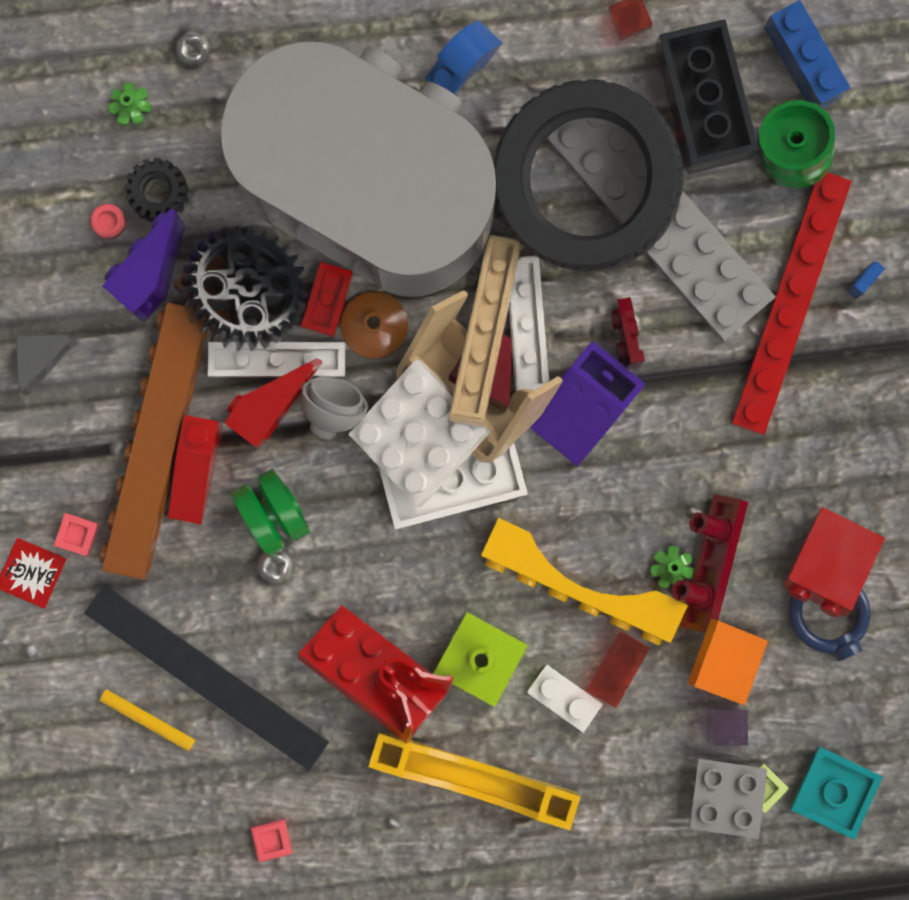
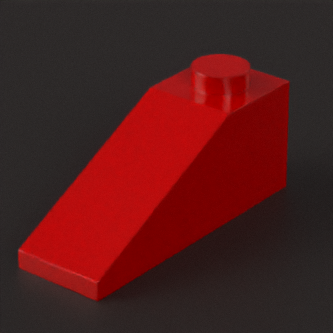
[224,358,323,448]
[168,415,223,525]

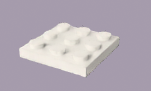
[348,359,491,507]

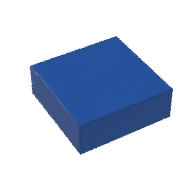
[848,261,885,299]

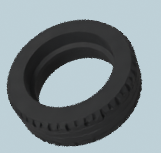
[493,79,683,272]

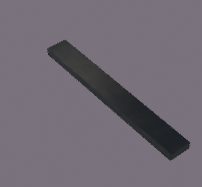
[84,585,330,771]

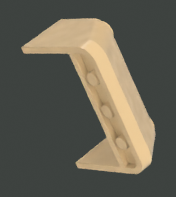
[396,290,563,463]

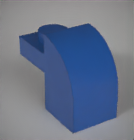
[425,20,502,96]

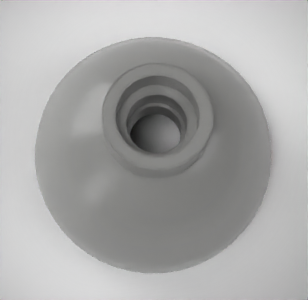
[300,376,368,439]

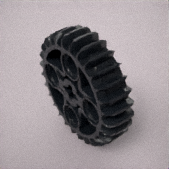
[181,225,309,352]

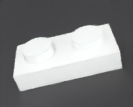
[527,664,603,733]

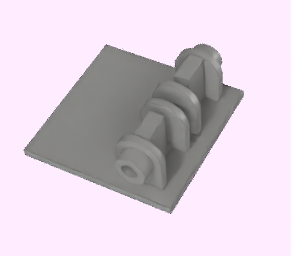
[688,759,767,839]

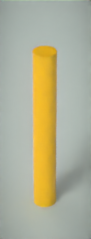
[99,689,196,752]

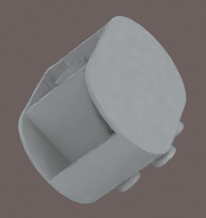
[221,42,496,298]

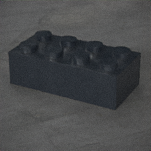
[655,19,759,174]

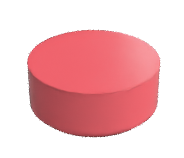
[91,204,126,240]

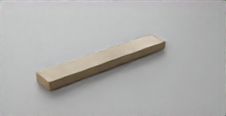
[449,234,522,427]

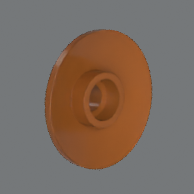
[341,291,408,359]

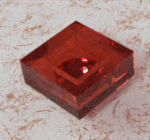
[608,0,653,40]

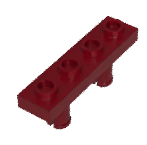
[672,494,749,633]

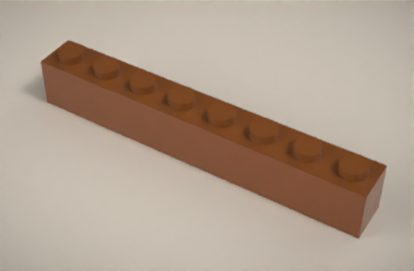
[99,302,208,580]

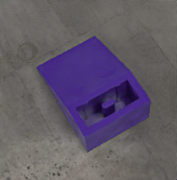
[102,208,185,323]
[529,341,646,467]

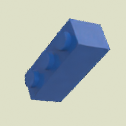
[764,0,851,109]

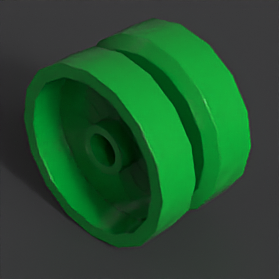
[759,100,835,188]
[231,468,311,557]

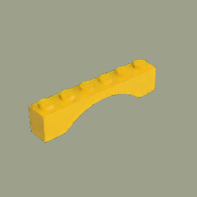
[481,518,688,646]
[368,730,581,830]

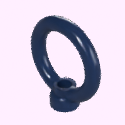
[789,589,871,662]

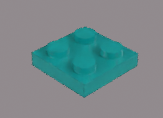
[789,746,883,840]

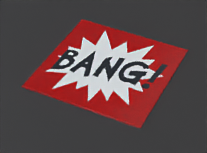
[0,537,67,609]

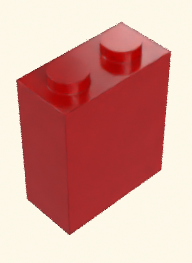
[782,507,885,618]

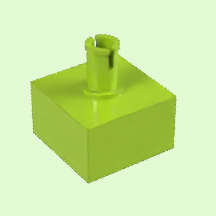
[434,612,528,707]

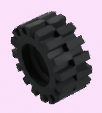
[124,158,189,222]

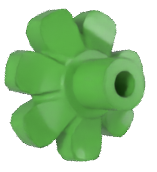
[108,83,152,126]
[650,546,694,589]

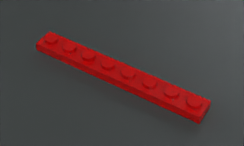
[731,173,852,436]

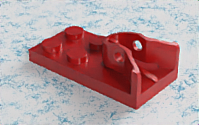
[297,605,453,744]

